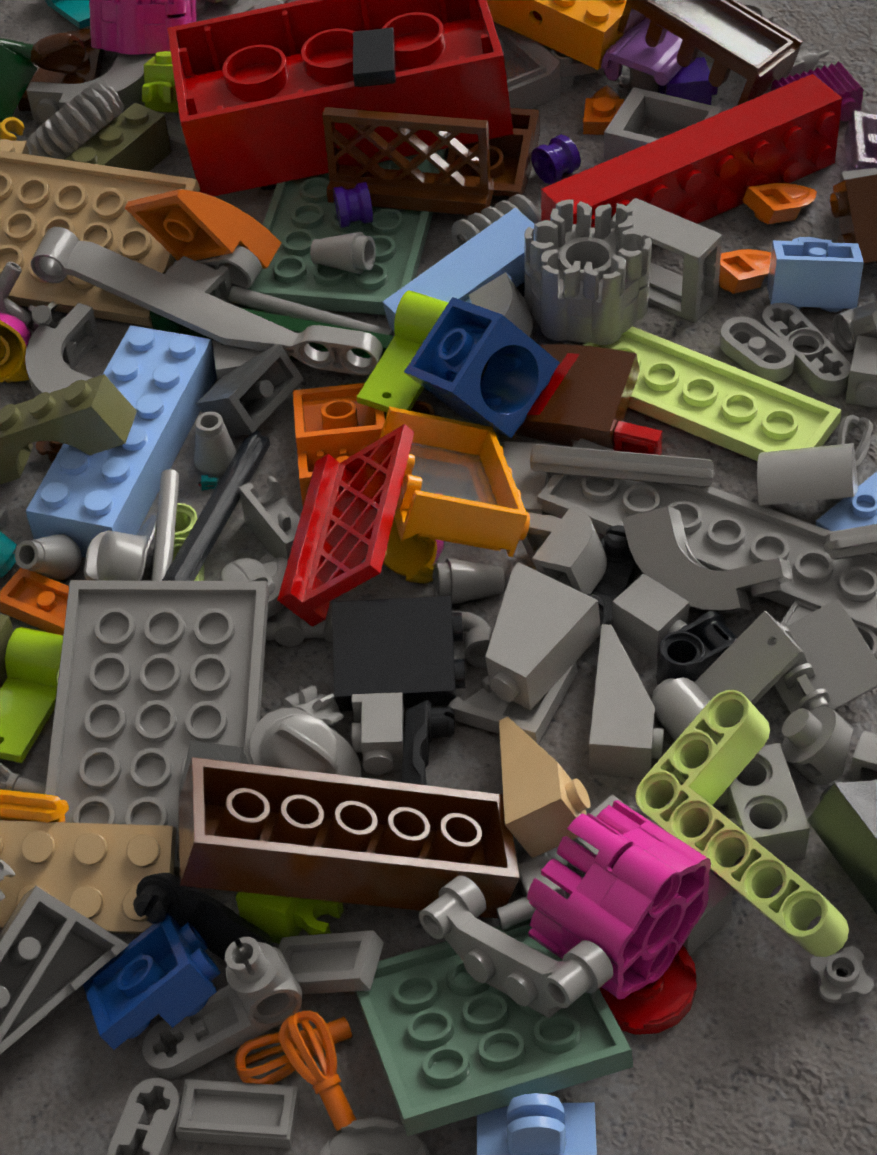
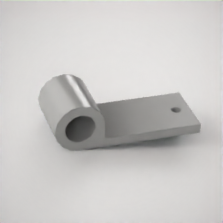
[651,611,805,741]

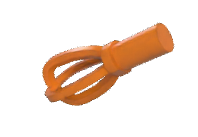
[279,1011,357,1131]
[235,1016,352,1085]

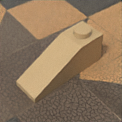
[499,716,590,858]

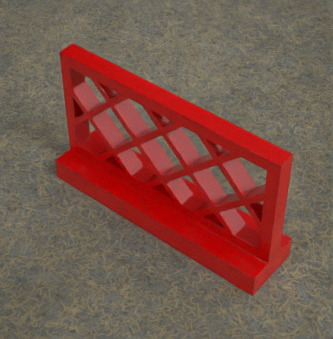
[277,424,414,627]

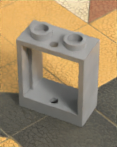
[604,87,722,162]
[611,198,722,323]

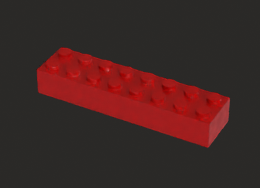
[541,74,842,244]

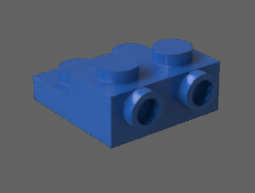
[83,912,220,1050]

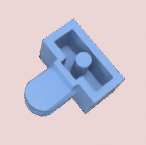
[767,237,864,312]
[477,1093,597,1155]

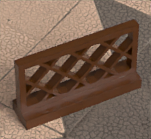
[322,107,494,215]

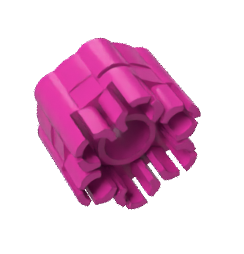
[89,0,197,55]
[527,800,711,999]

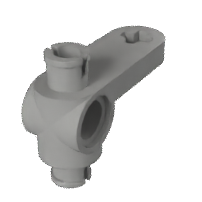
[142,937,303,1079]

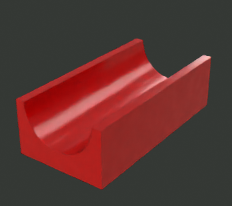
[167,0,514,197]

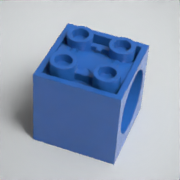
[404,297,560,438]

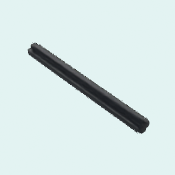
[162,430,270,581]

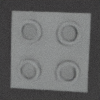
[774,598,877,713]

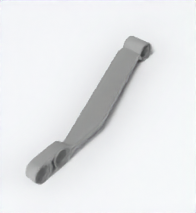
[31,227,383,375]

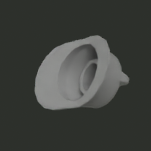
[84,515,157,581]
[249,708,361,777]

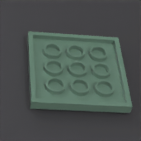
[354,919,634,1137]

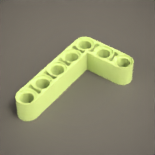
[635,690,849,957]

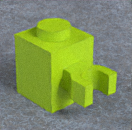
[142,51,179,112]
[236,892,344,944]

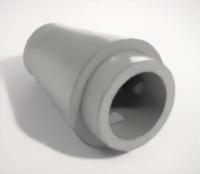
[310,232,376,274]
[194,412,237,478]
[15,534,81,580]
[433,558,505,605]

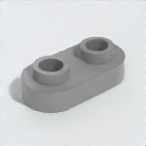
[720,317,795,382]

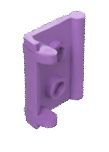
[601,17,710,86]

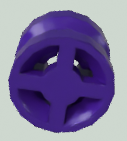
[531,134,581,184]
[333,182,373,228]

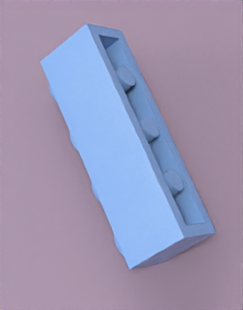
[383,207,534,332]

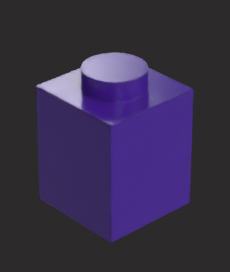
[658,57,718,105]

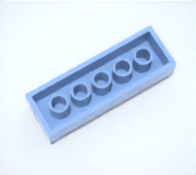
[26,325,217,558]

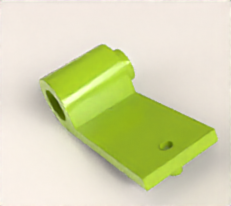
[357,290,449,412]
[0,627,63,763]

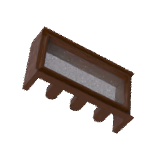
[617,0,803,105]

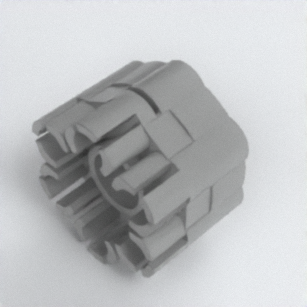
[524,200,652,345]

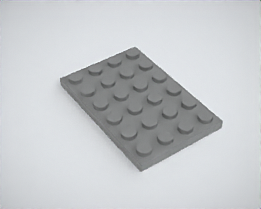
[45,580,269,874]

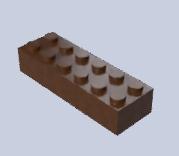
[178,757,520,919]

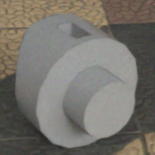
[782,706,854,786]

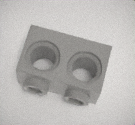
[714,743,810,862]

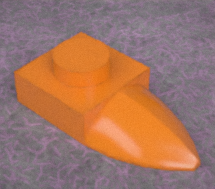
[583,85,624,135]
[742,183,817,224]
[719,249,771,294]

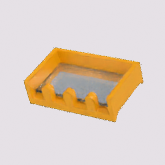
[379,406,530,557]

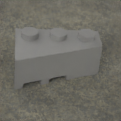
[0,886,129,1054]

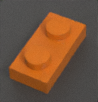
[0,567,69,635]

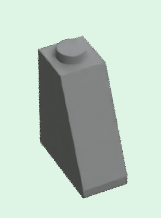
[485,562,601,710]

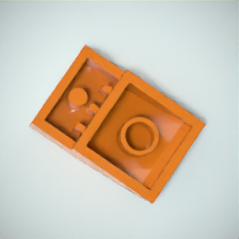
[124,189,282,269]
[293,383,385,505]

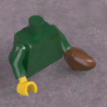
[0,32,86,141]

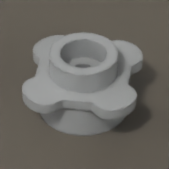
[810,946,874,1004]

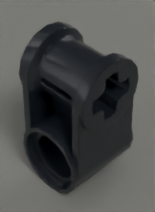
[656,611,738,685]

